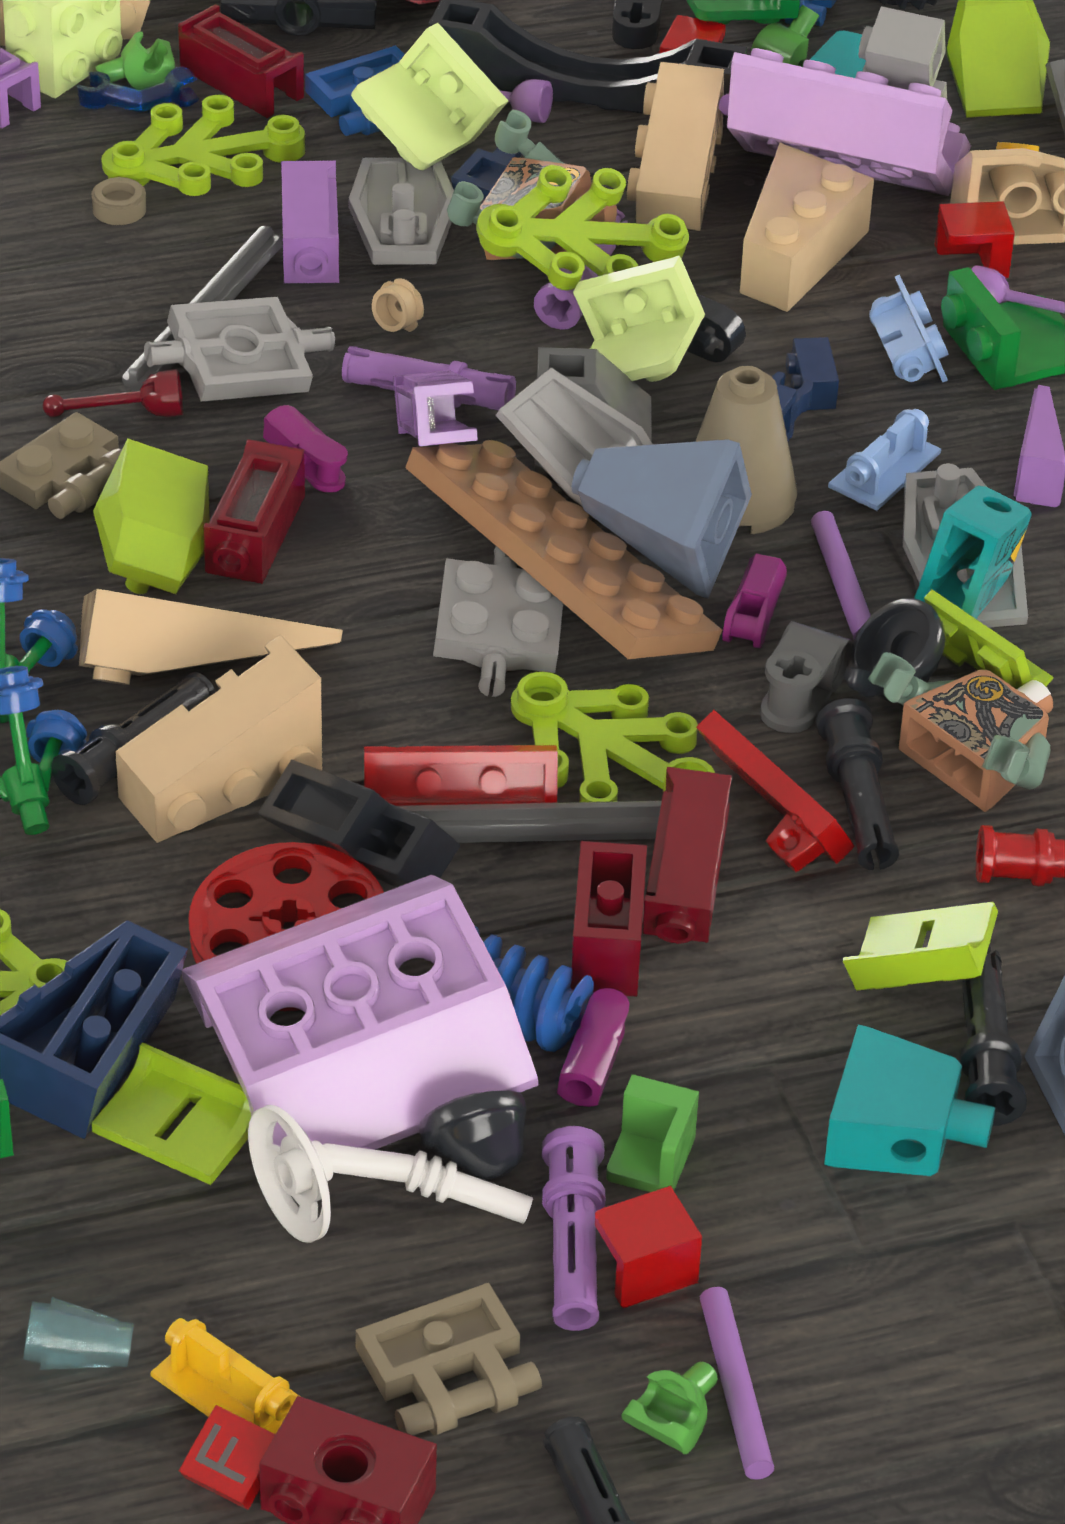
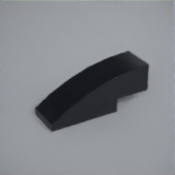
[258,759,460,888]

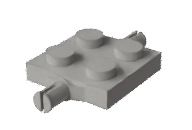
[144,297,335,402]
[433,546,563,697]

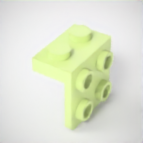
[3,0,123,99]
[351,23,508,170]
[573,256,705,382]

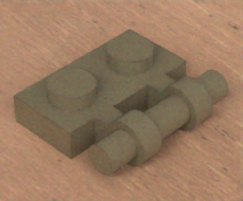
[0,412,122,519]
[356,1283,542,1436]

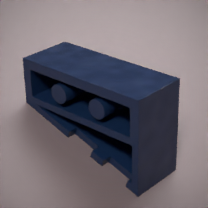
[0,920,188,1139]

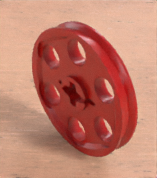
[189,842,384,1011]

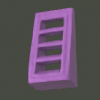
[1014,385,1065,507]

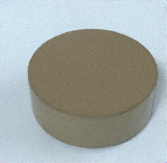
[91,177,147,225]

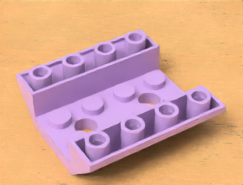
[727,48,971,196]
[182,875,538,1150]

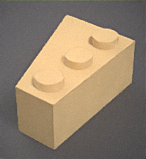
[627,62,724,231]
[740,143,874,312]
[116,634,322,843]

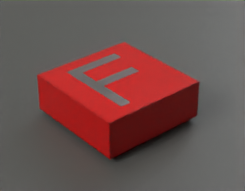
[178,1405,276,1510]

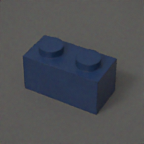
[786,337,839,410]

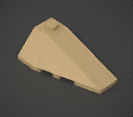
[950,148,1065,245]
[79,589,343,685]

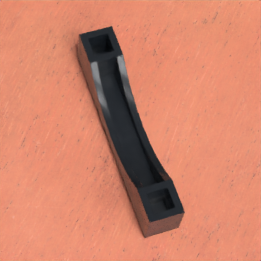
[429,0,747,128]

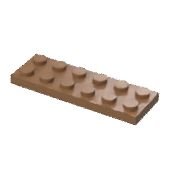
[405,440,722,659]

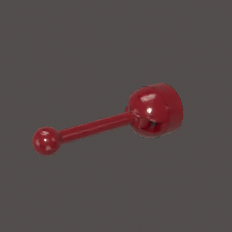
[42,369,183,417]

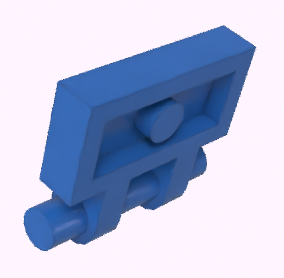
[305,45,405,136]

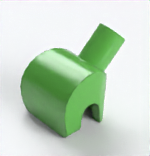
[751,5,819,67]
[95,32,175,93]
[621,1362,718,1454]

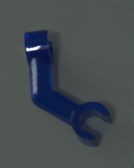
[77,67,200,112]

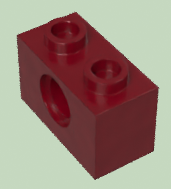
[571,841,647,997]
[259,1396,437,1524]

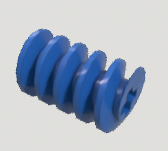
[475,926,594,1052]

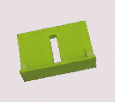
[924,590,1053,689]
[843,902,998,991]
[91,1042,251,1185]

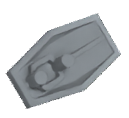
[349,158,454,265]
[496,368,653,507]
[903,463,1028,628]

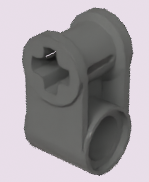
[760,621,853,733]

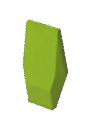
[947,0,1050,118]
[93,438,210,594]

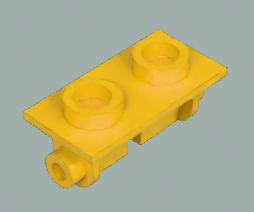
[151,1318,301,1434]

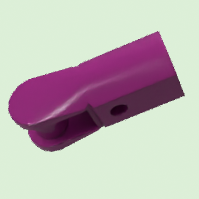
[263,405,348,492]
[722,554,787,649]
[557,988,630,1107]

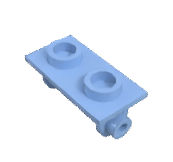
[869,274,949,382]
[828,409,941,511]

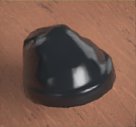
[844,598,946,701]
[419,1090,527,1181]

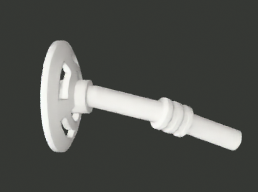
[248,1105,533,1243]

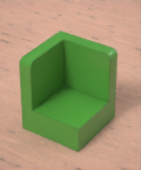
[606,1074,699,1192]

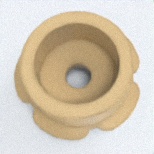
[372,278,424,332]

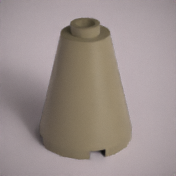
[695,366,797,534]

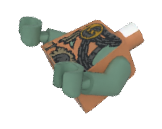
[447,110,617,260]
[868,652,1053,812]

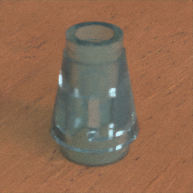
[23,1297,133,1370]

